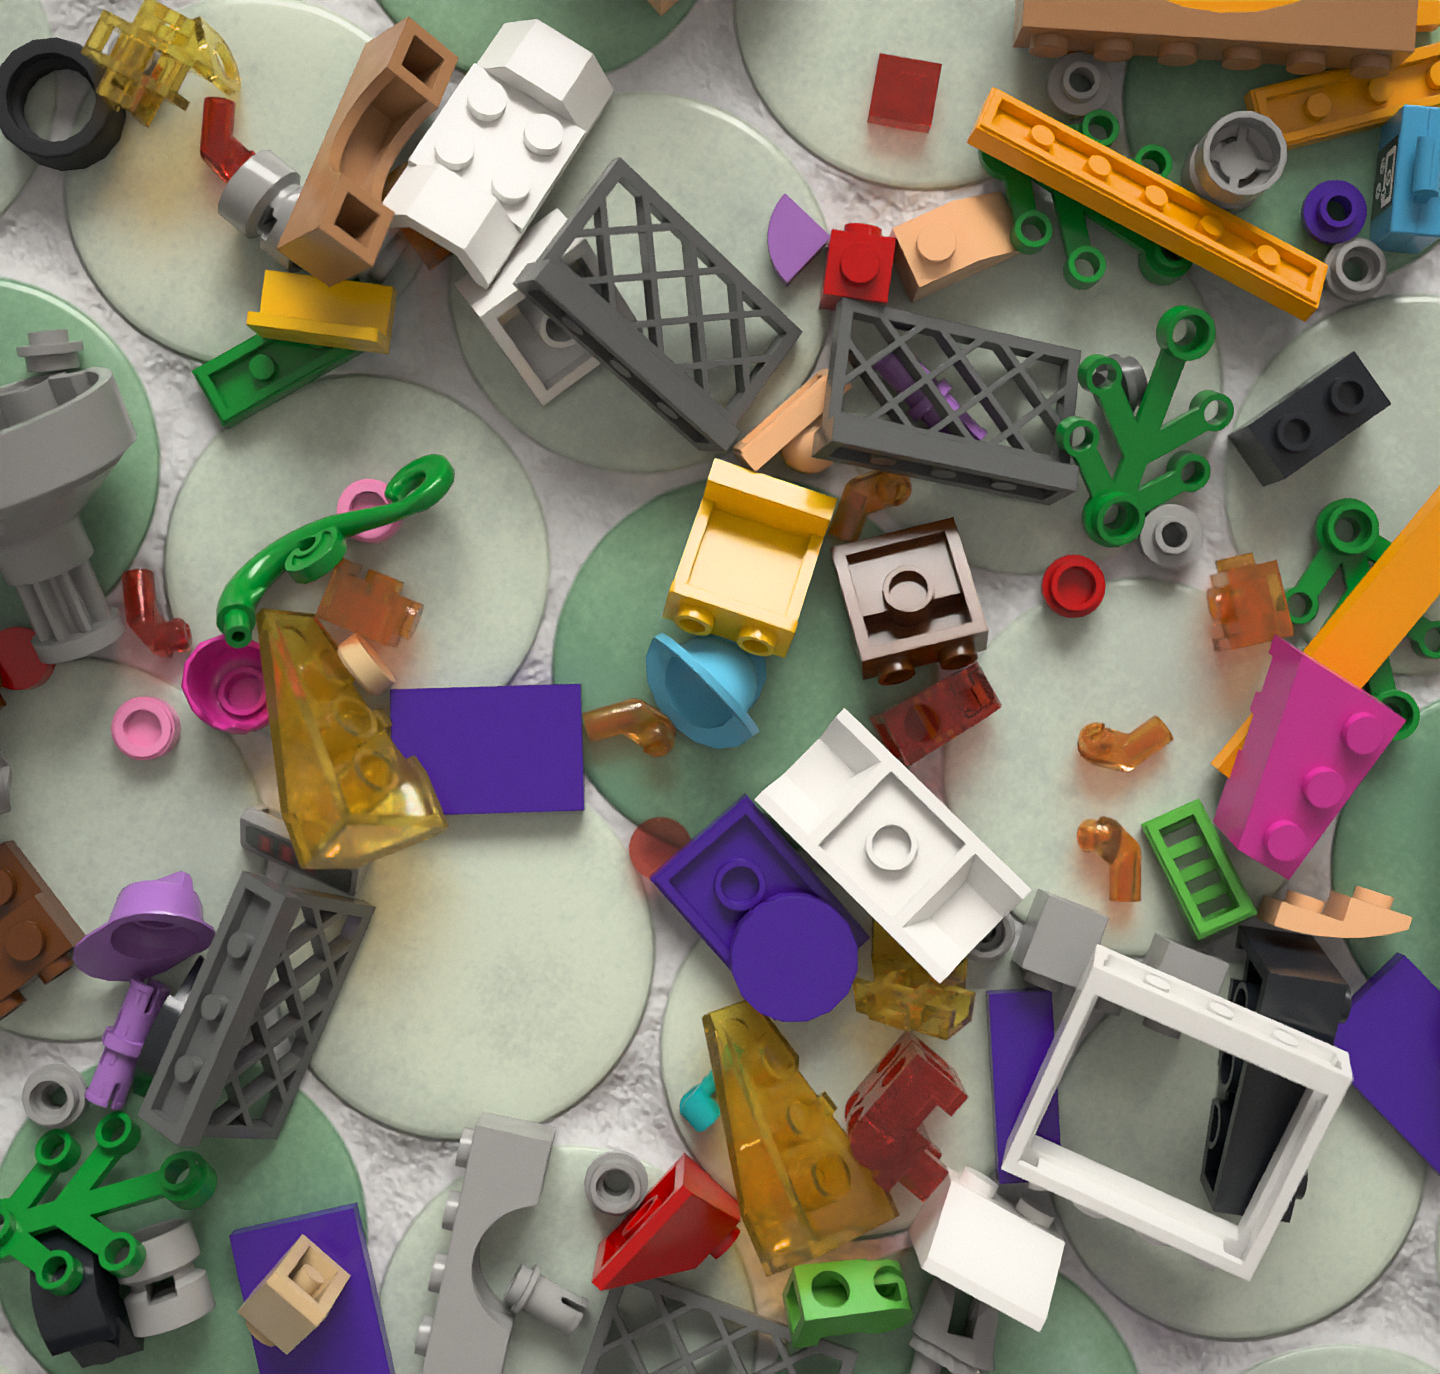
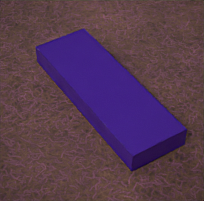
[985,987,1061,1184]

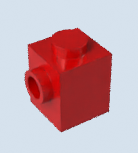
[819,223,896,311]

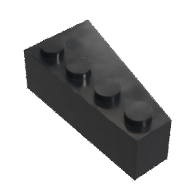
[1200,925,1352,1223]

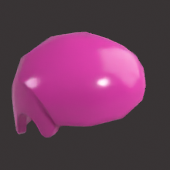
[181,634,287,735]

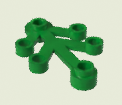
[978,109,1193,290]
[1055,305,1234,548]
[1275,498,1440,741]
[0,1111,217,1296]

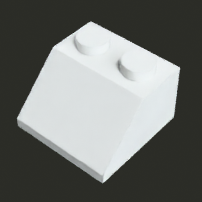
[454,208,645,406]
[908,1165,1065,1332]

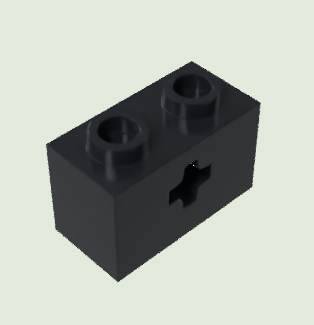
[1227,351,1391,487]

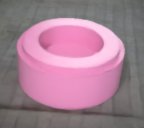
[337,479,403,544]
[111,697,181,760]

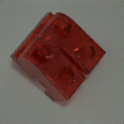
[844,1028,968,1202]

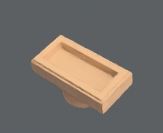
[731,369,853,475]

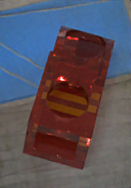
[870,661,1002,766]

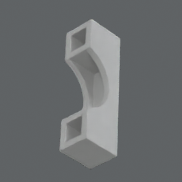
[414,1111,556,1374]

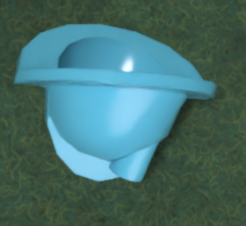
[646,632,767,749]

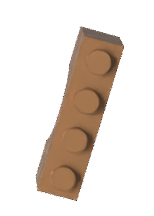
[276,16,459,287]

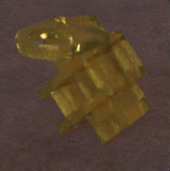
[81,0,241,128]
[852,917,976,1041]

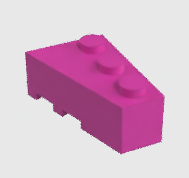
[1213,634,1406,880]

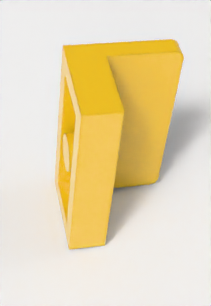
[246,269,397,355]

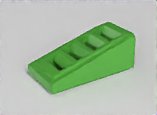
[1140,798,1258,943]

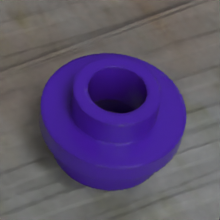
[1301,180,1367,245]

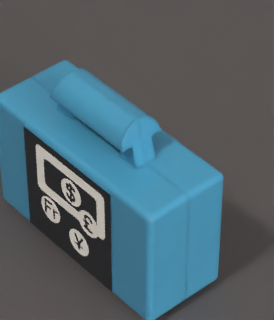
[1369,104,1440,254]

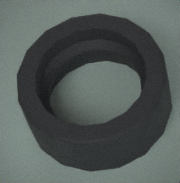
[0,37,126,171]

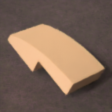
[1256,885,1413,938]

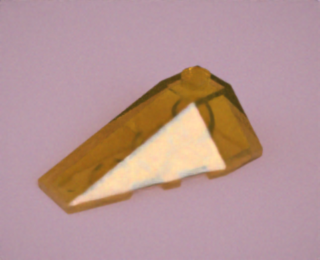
[256,608,449,869]
[702,1000,900,1277]

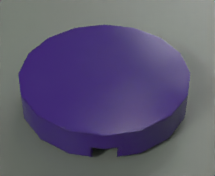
[730,893,858,1022]

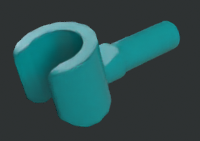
[679,1042,742,1132]

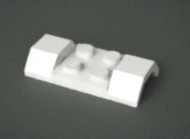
[383,19,614,289]
[754,708,1032,984]

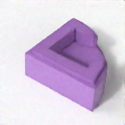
[767,193,830,287]

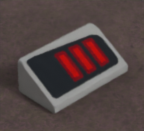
[240,804,374,896]

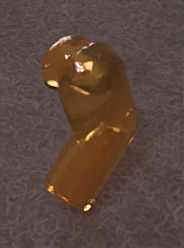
[828,470,912,543]
[582,698,676,758]
[1077,715,1174,773]
[1077,816,1142,902]

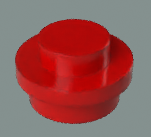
[1041,555,1106,618]

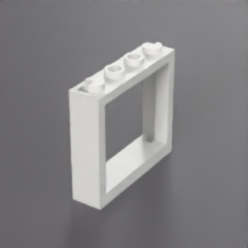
[1001,944,1353,1282]

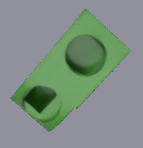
[782,1259,913,1349]

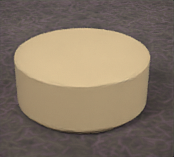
[337,632,396,696]

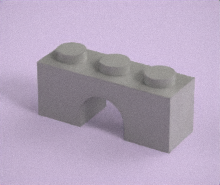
[1011,888,1230,1039]

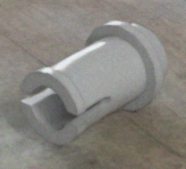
[503,1264,589,1338]

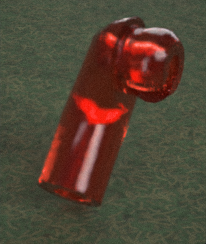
[199,97,256,184]
[121,569,192,658]

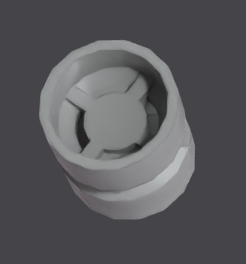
[1181,111,1287,215]
[218,150,303,273]
[115,1217,216,1337]

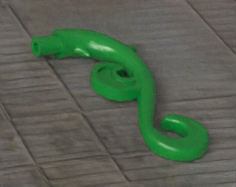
[216,454,455,648]

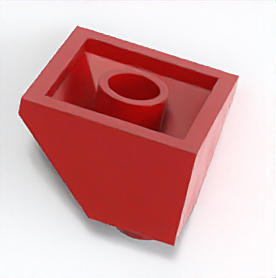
[591,1153,741,1291]

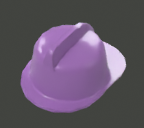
[73,871,216,981]

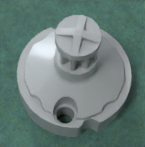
[0,367,137,664]

